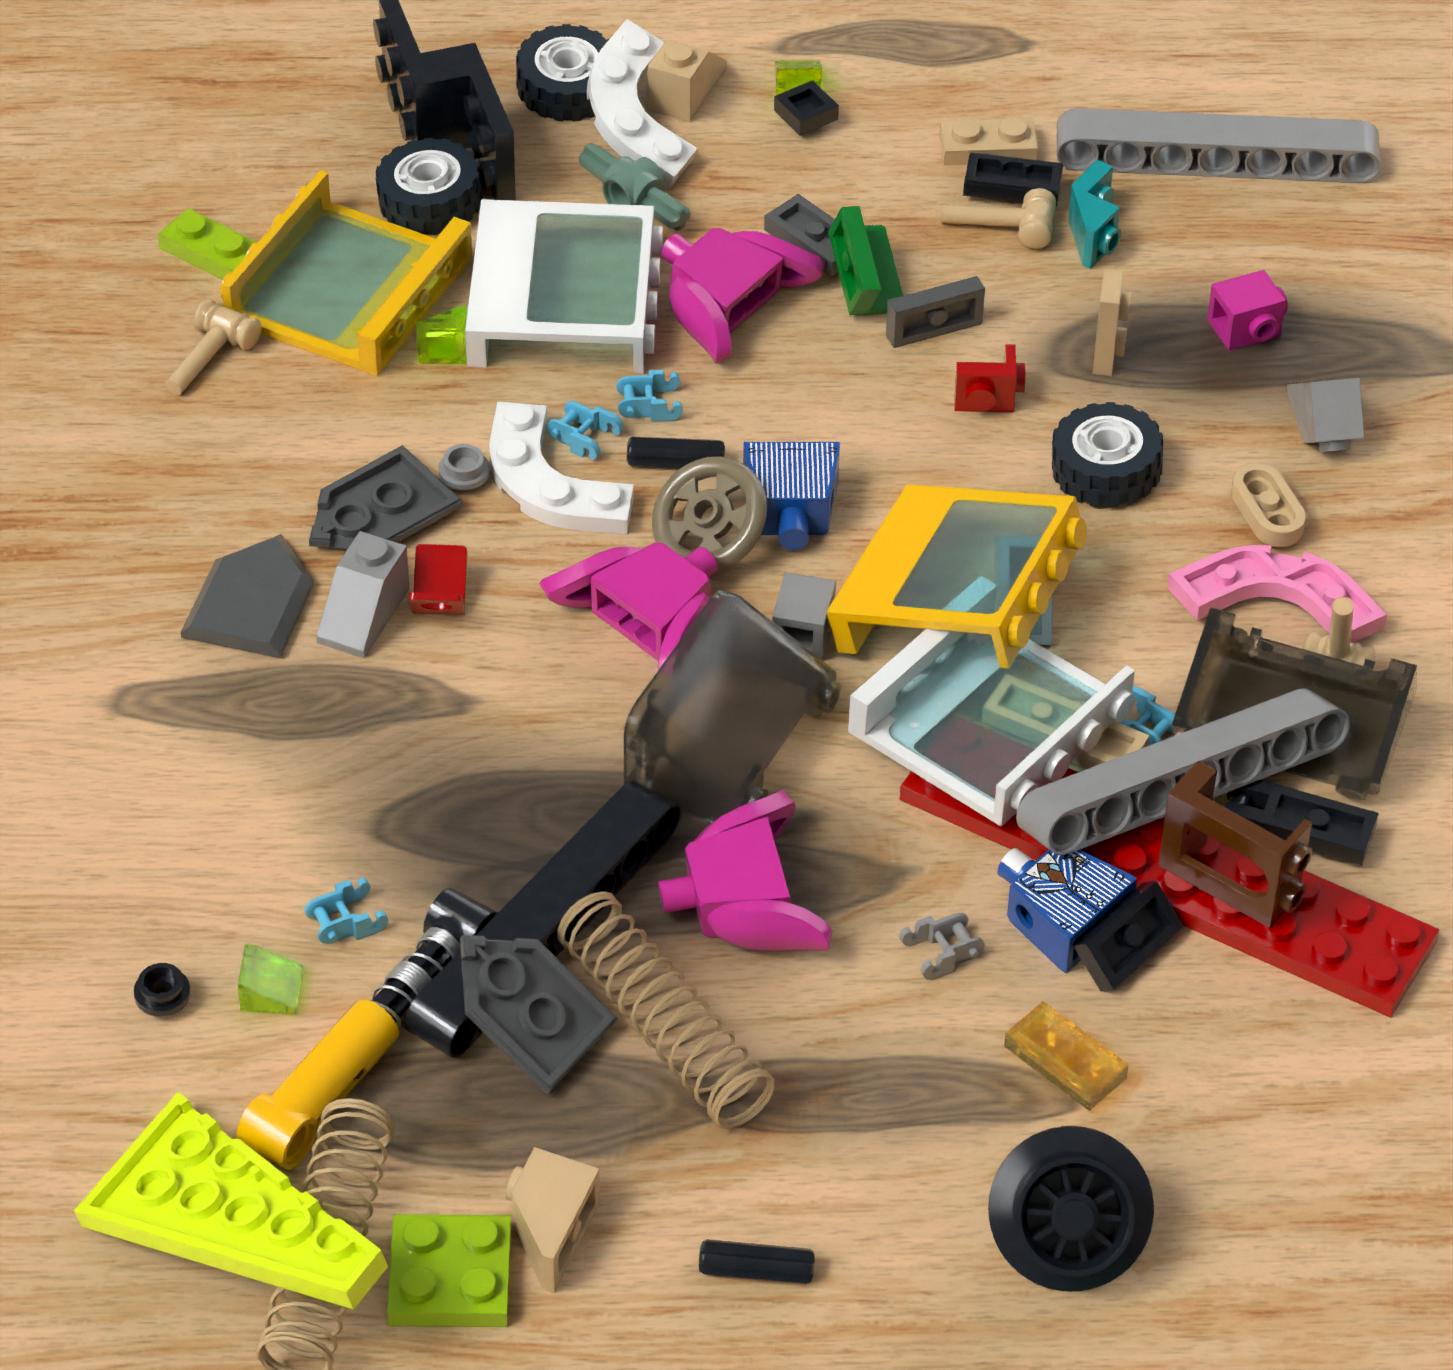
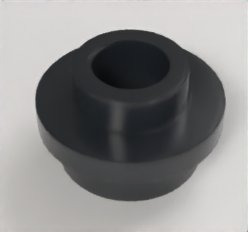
[134,963,191,1017]

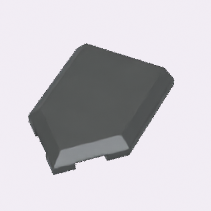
[309,445,463,549]
[181,534,314,658]
[460,935,618,1095]

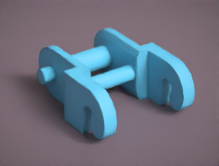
[616,370,683,422]
[547,401,624,460]
[1118,686,1180,746]
[304,878,388,944]

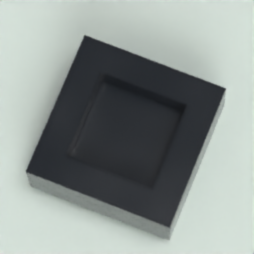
[774,80,839,136]

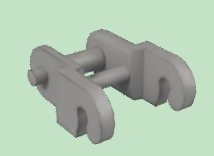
[899,913,985,980]

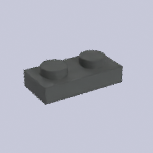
[764,194,838,277]
[886,276,985,348]

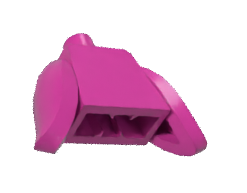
[661,228,827,363]
[540,542,718,689]
[658,789,832,951]

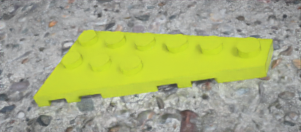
[74,1091,388,1310]

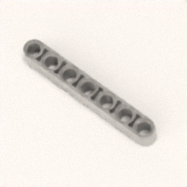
[1057,108,1381,183]
[1016,688,1350,855]

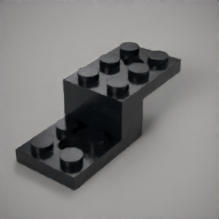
[373,0,516,201]

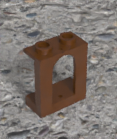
[1158,760,1313,928]

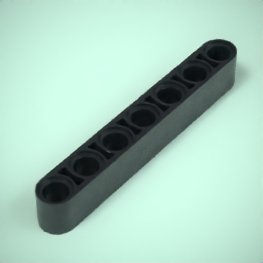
[404,780,681,1058]

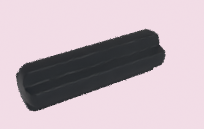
[627,436,725,469]
[699,1239,815,1284]

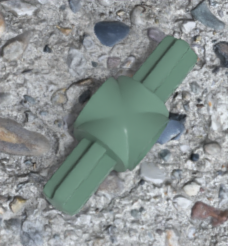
[578,143,691,231]

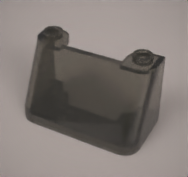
[624,589,841,825]
[1172,607,1417,800]

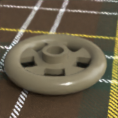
[652,457,767,571]

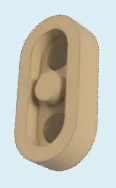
[1231,463,1306,547]

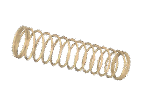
[557,891,774,1129]
[256,1098,395,1370]

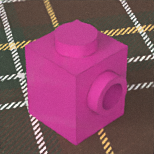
[1207,270,1288,351]

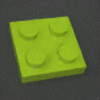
[387,1214,512,1327]

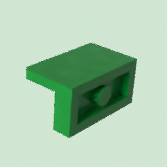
[828,206,903,316]

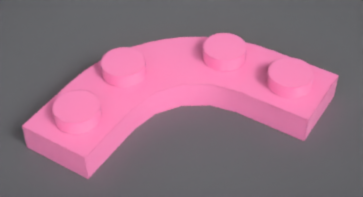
[1167,545,1387,643]

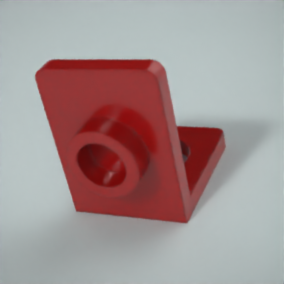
[409,544,468,615]

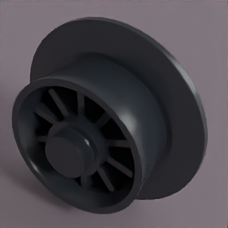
[988,1126,1154,1292]

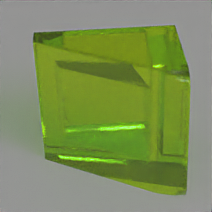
[774,60,823,95]
[238,944,304,1014]

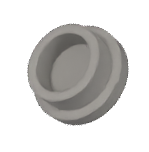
[439,444,489,490]

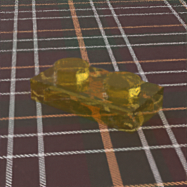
[1004,1001,1129,1111]

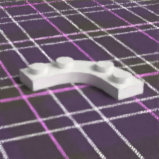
[587,19,698,188]
[489,402,634,535]

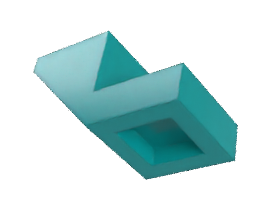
[1068,159,1121,269]

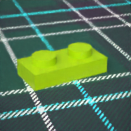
[158,208,257,280]

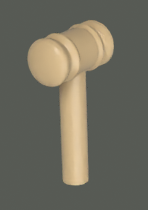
[942,188,1056,249]
[165,299,261,396]
[1301,597,1375,682]

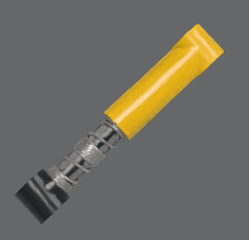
[236,888,498,1170]

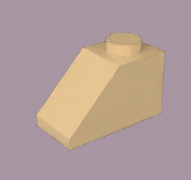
[648,39,727,122]
[506,1147,600,1293]

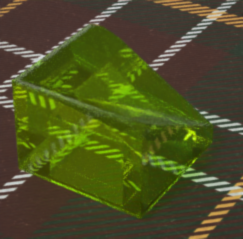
[416,306,468,364]

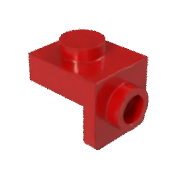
[954,344,1026,413]

